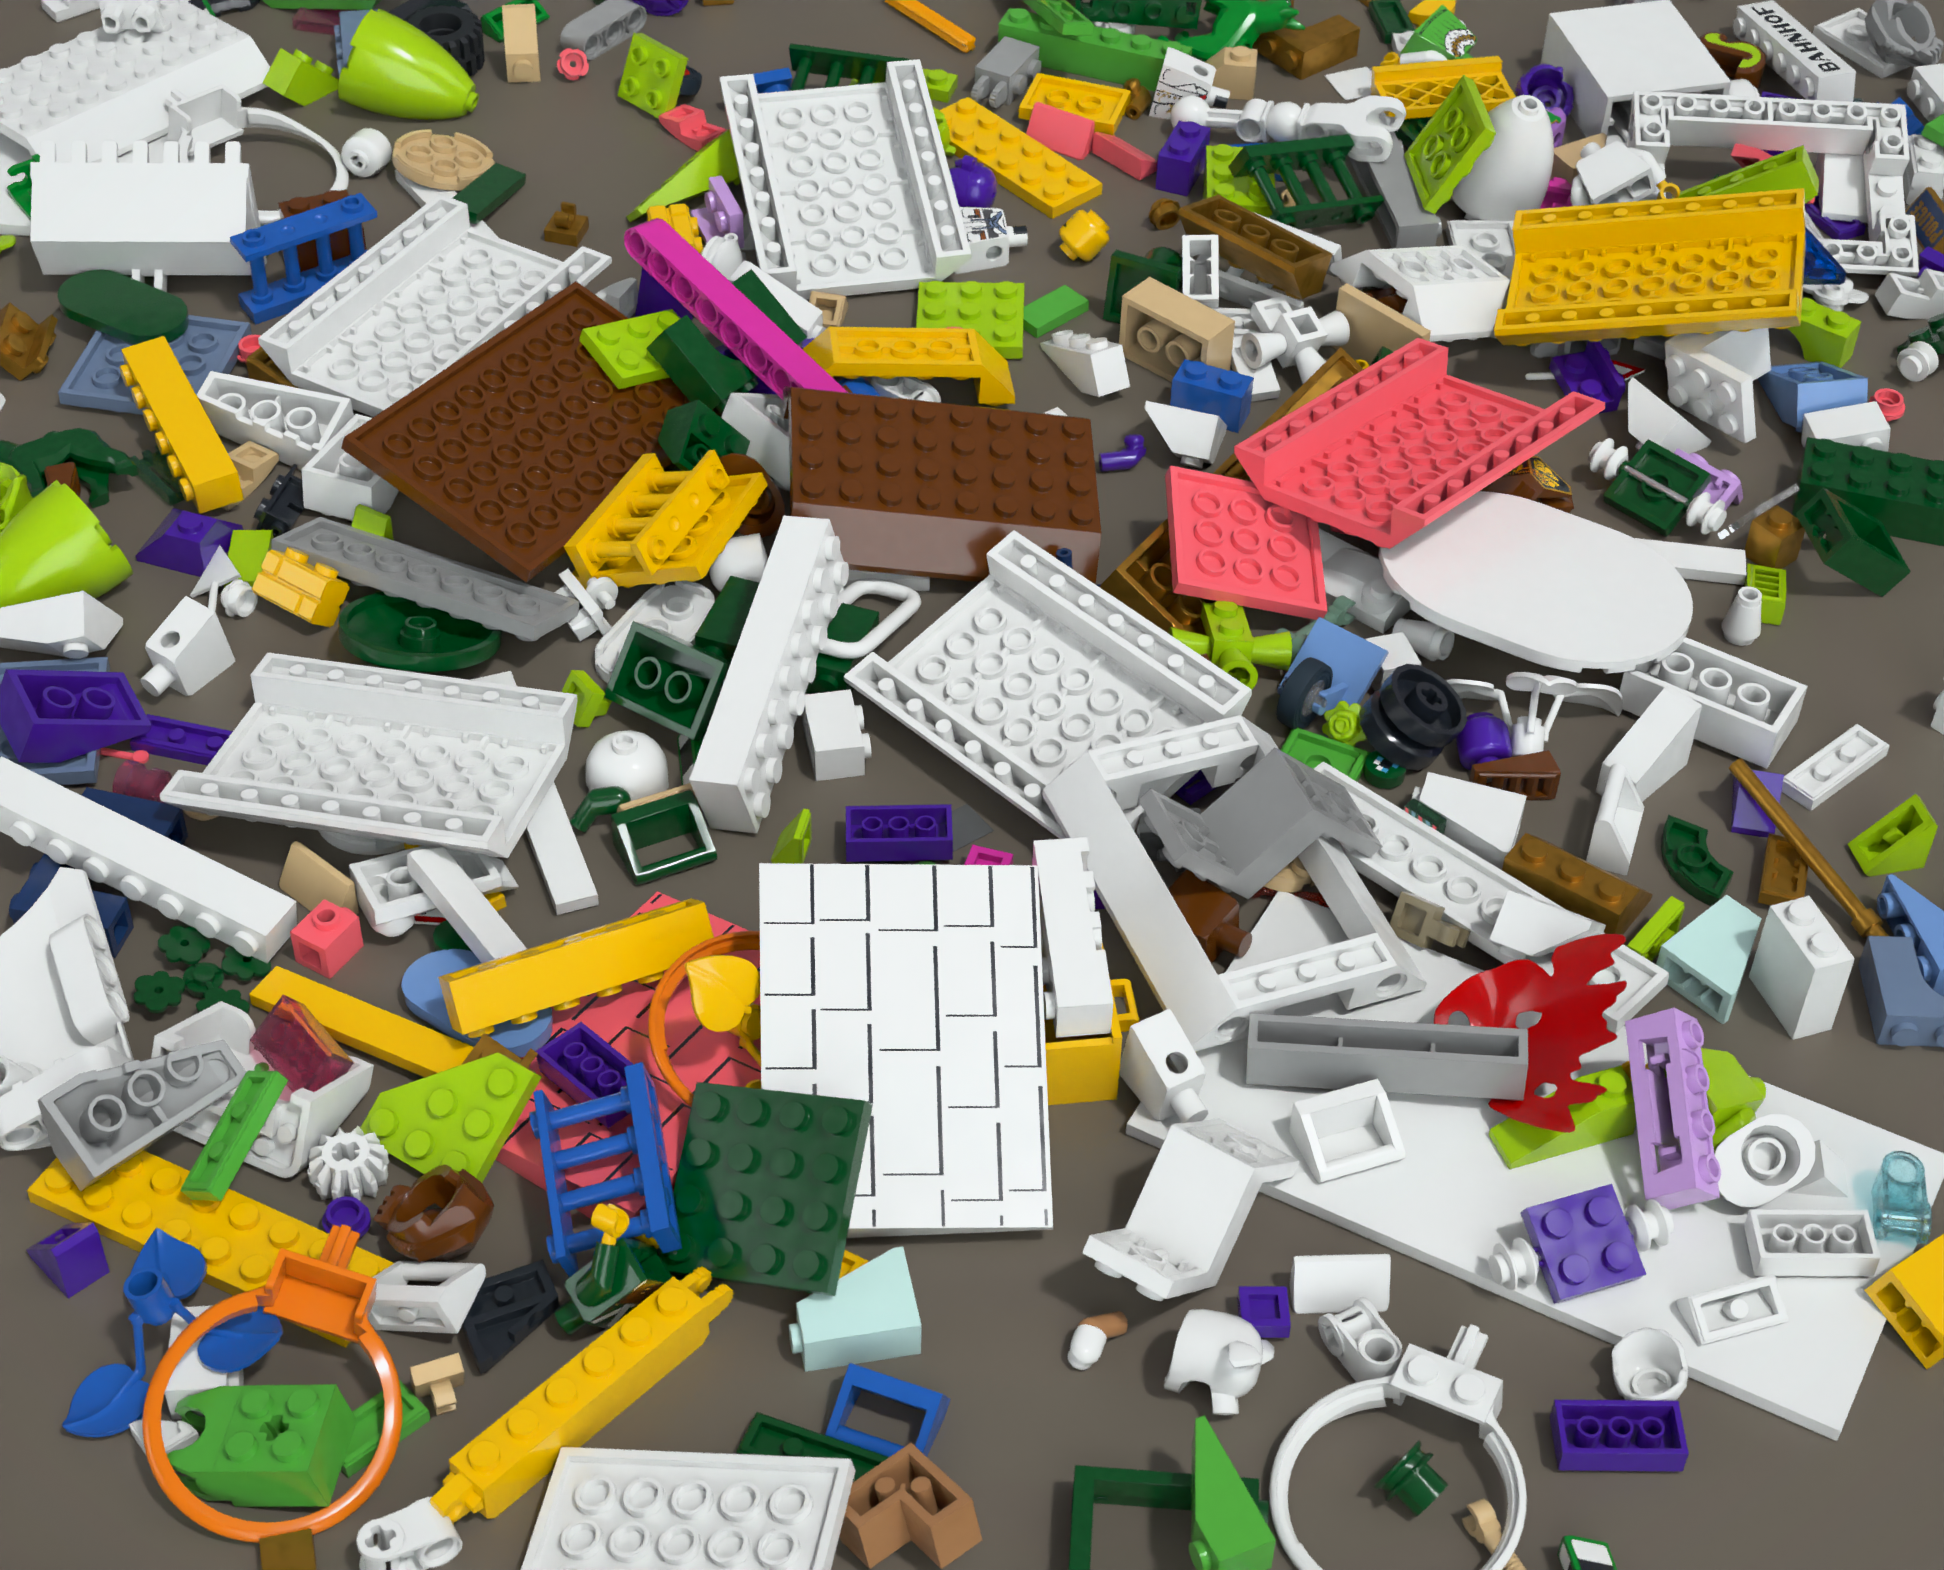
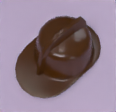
[719,453,785,538]

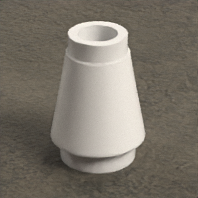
[1721,586,1762,646]
[1392,618,1455,661]

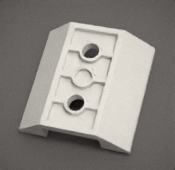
[1329,245,1510,342]

